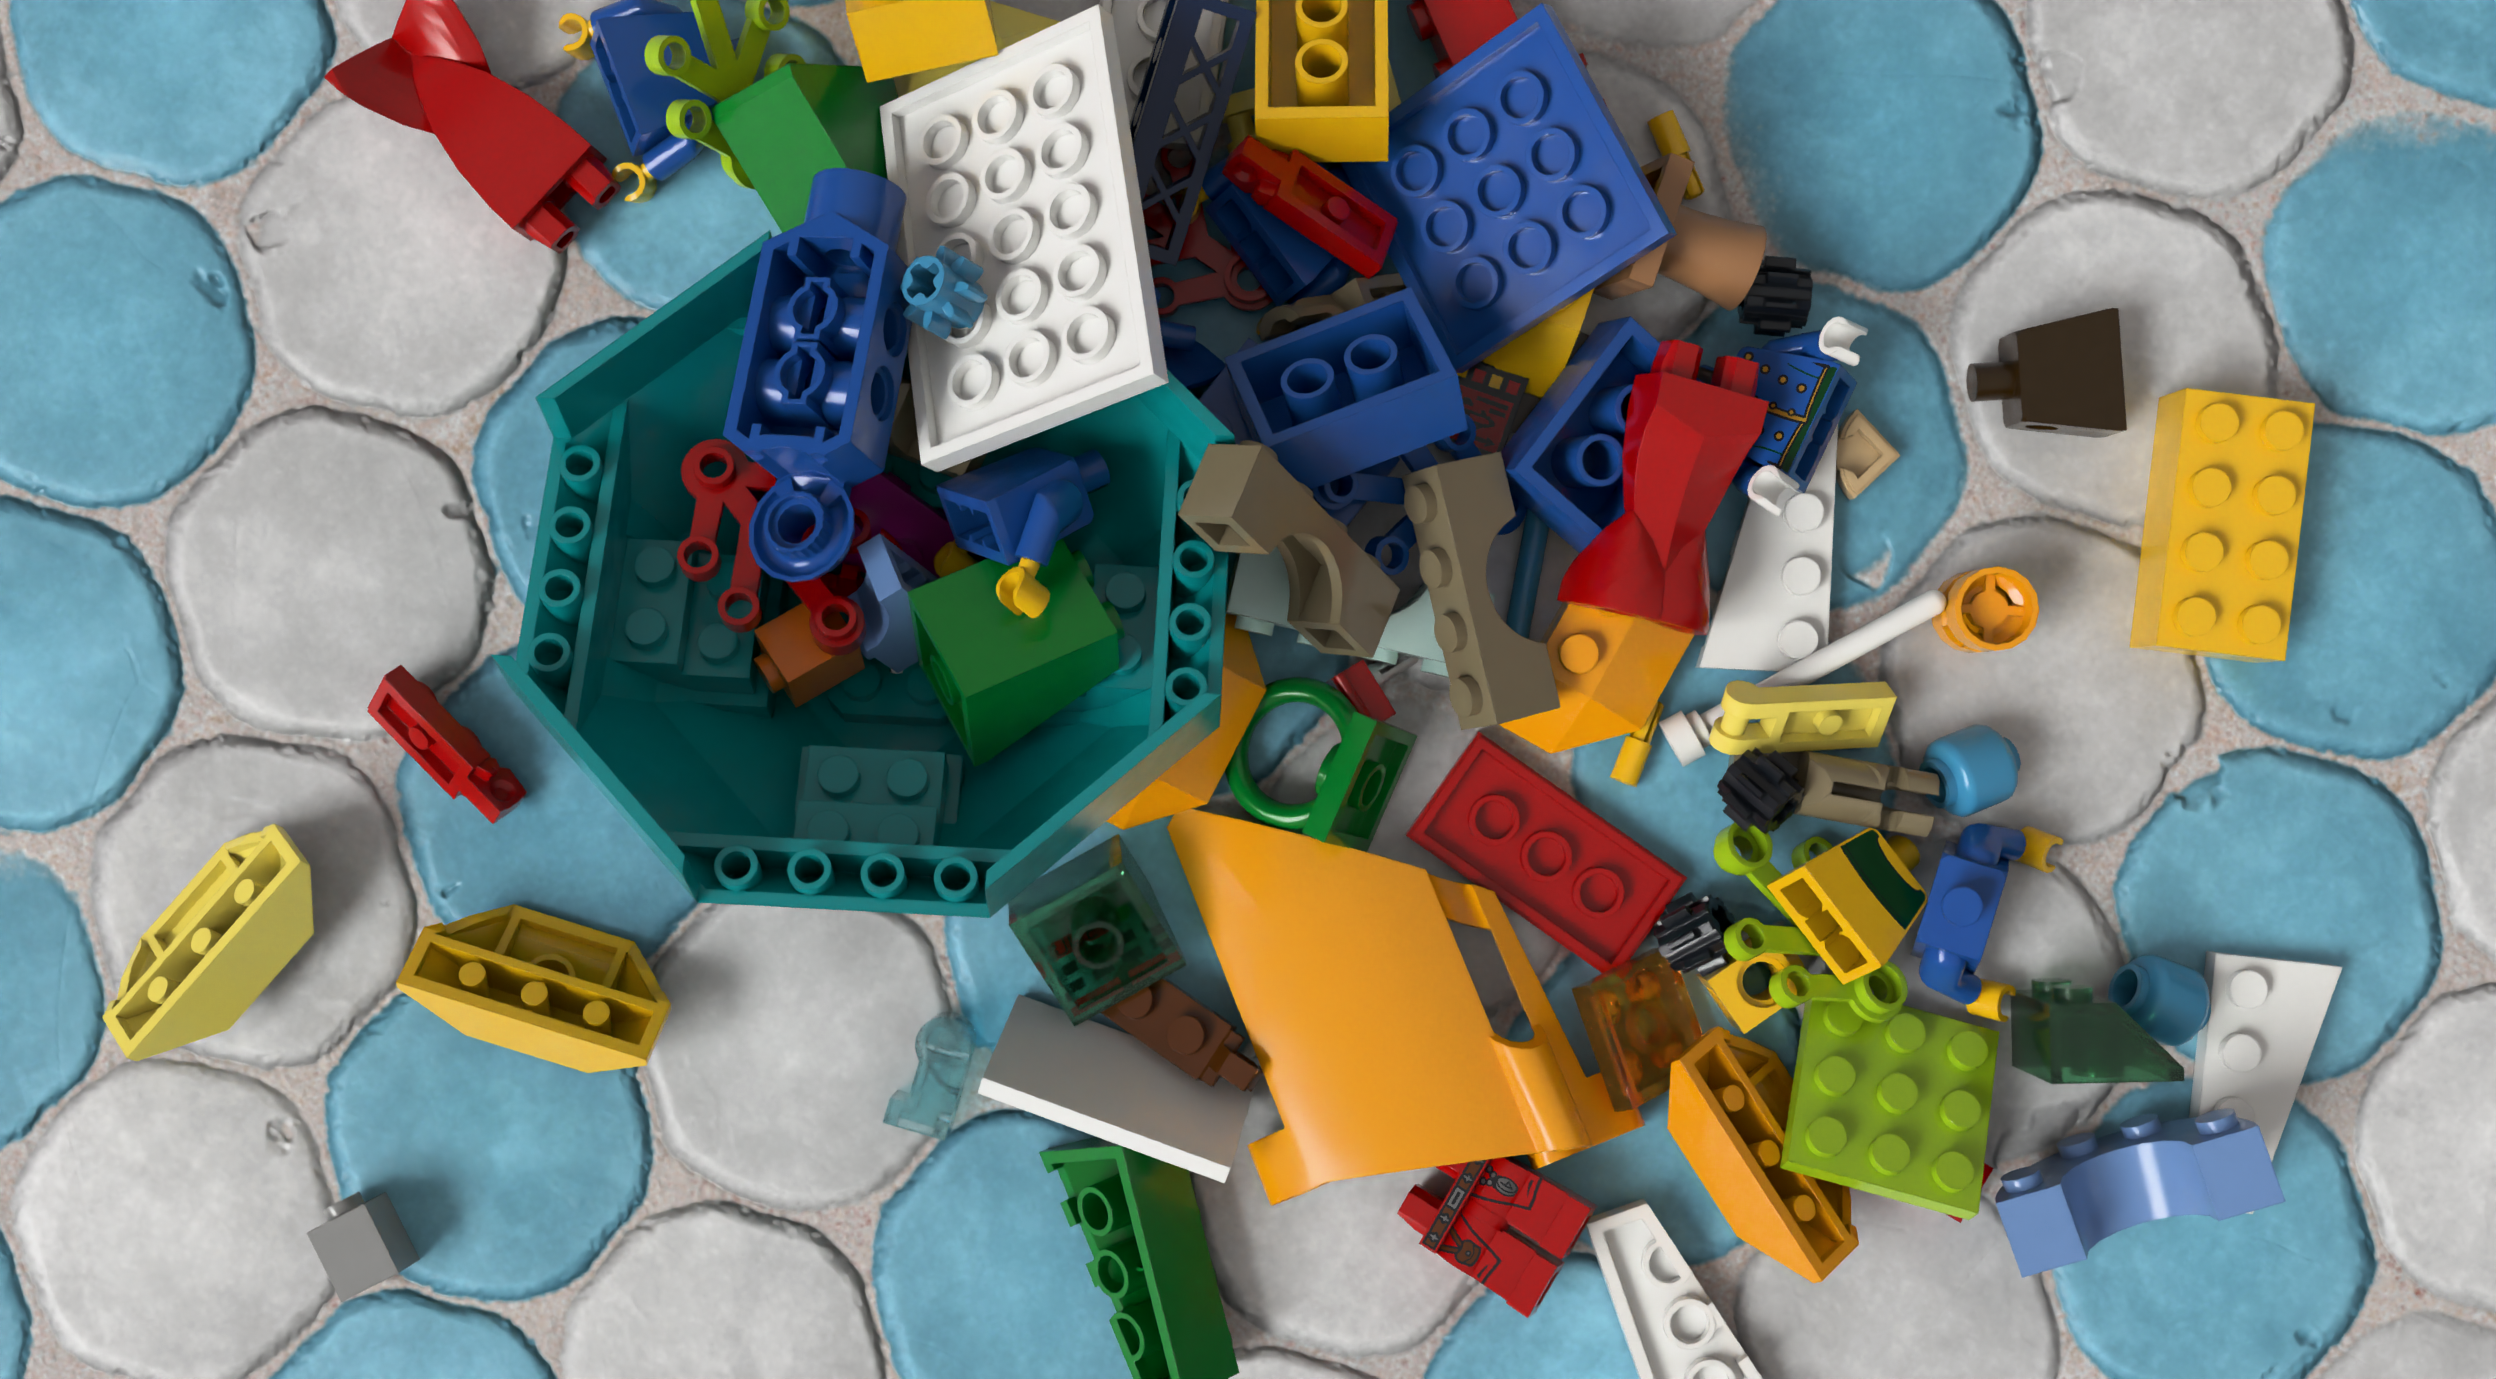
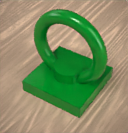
[1225,677,1417,852]

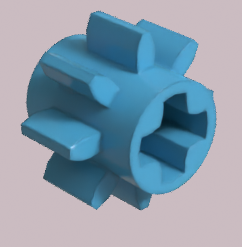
[899,246,988,339]

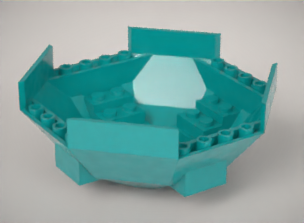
[491,230,1235,918]

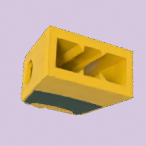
[1767,827,1927,985]

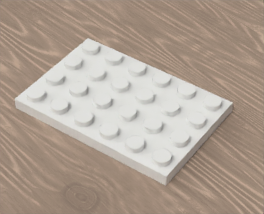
[879,4,1169,472]

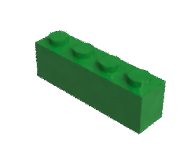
[1039,1137,1239,1379]

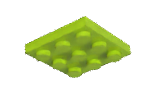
[1780,1000,1999,1220]

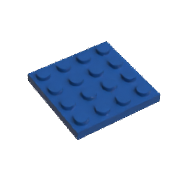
[1340,3,1677,373]

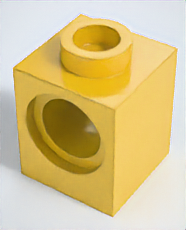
[1696,937,1805,1034]

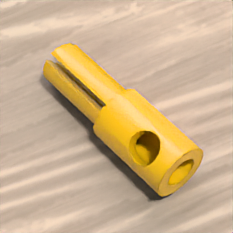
[1647,110,1705,200]
[1610,701,1664,787]

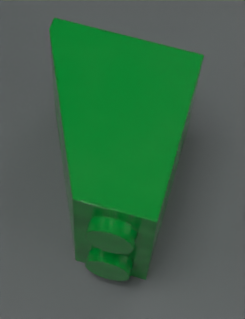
[711,63,898,233]
[907,539,1125,767]

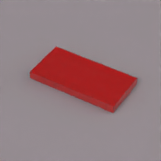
[1405,731,1687,982]

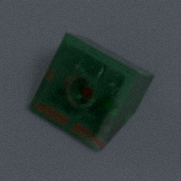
[1008,834,1186,1027]
[2010,978,2184,1084]

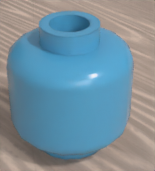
[1919,724,2021,817]
[2108,955,2211,1046]

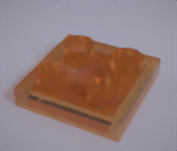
[1572,947,1703,1112]

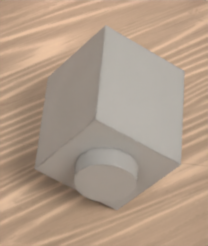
[307,1192,420,1302]

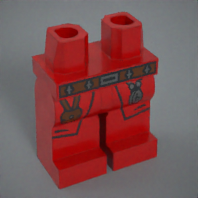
[1397,1156,1598,1318]

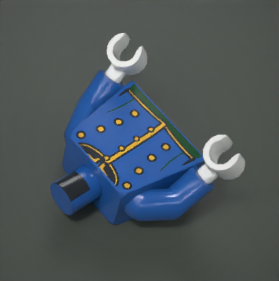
[1697,316,1868,516]

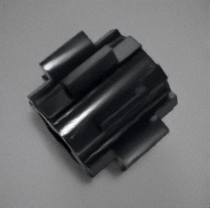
[1738,255,1813,337]
[1717,747,1805,834]
[1654,892,1736,977]

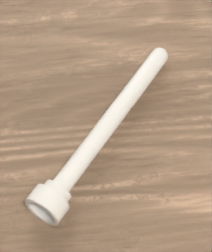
[1658,590,1947,767]

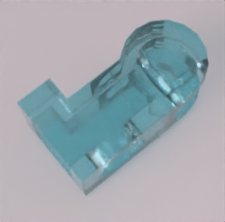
[883,1011,976,1141]

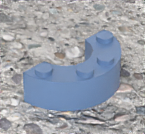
[1995,1108,2286,1278]

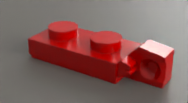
[1222,135,1398,279]
[367,665,527,824]

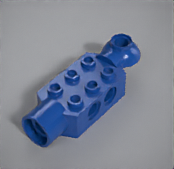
[723,168,912,583]

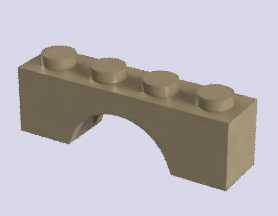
[1178,440,1400,658]
[1402,451,1561,730]

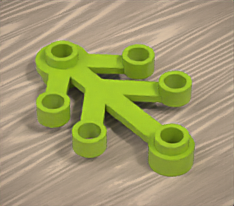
[644,0,806,189]
[1713,822,1908,1023]

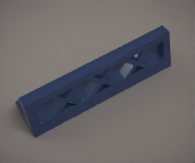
[1129,0,1256,266]

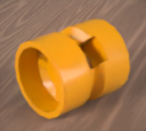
[1932,566,2039,653]

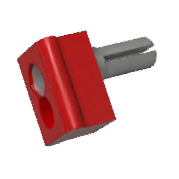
[1325,654,1418,721]

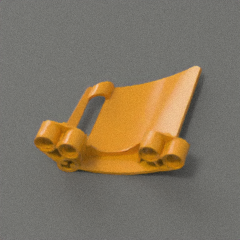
[1167,809,1646,1206]

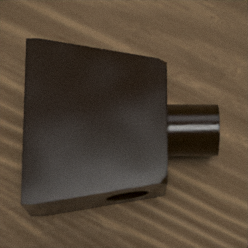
[1966,308,2127,438]

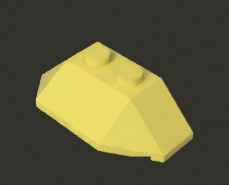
[102,824,314,1061]

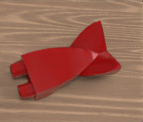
[324,0,621,254]
[1557,339,1769,635]

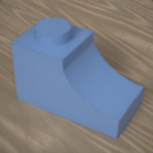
[847,533,939,673]

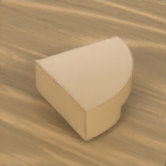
[1836,409,1901,500]

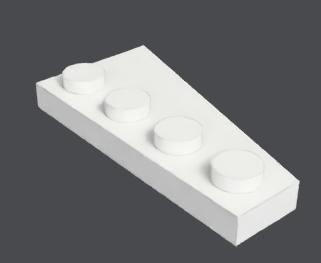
[1695,424,1838,672]
[2189,951,2343,1214]
[1586,1199,1763,1379]

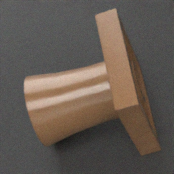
[1593,153,1767,311]

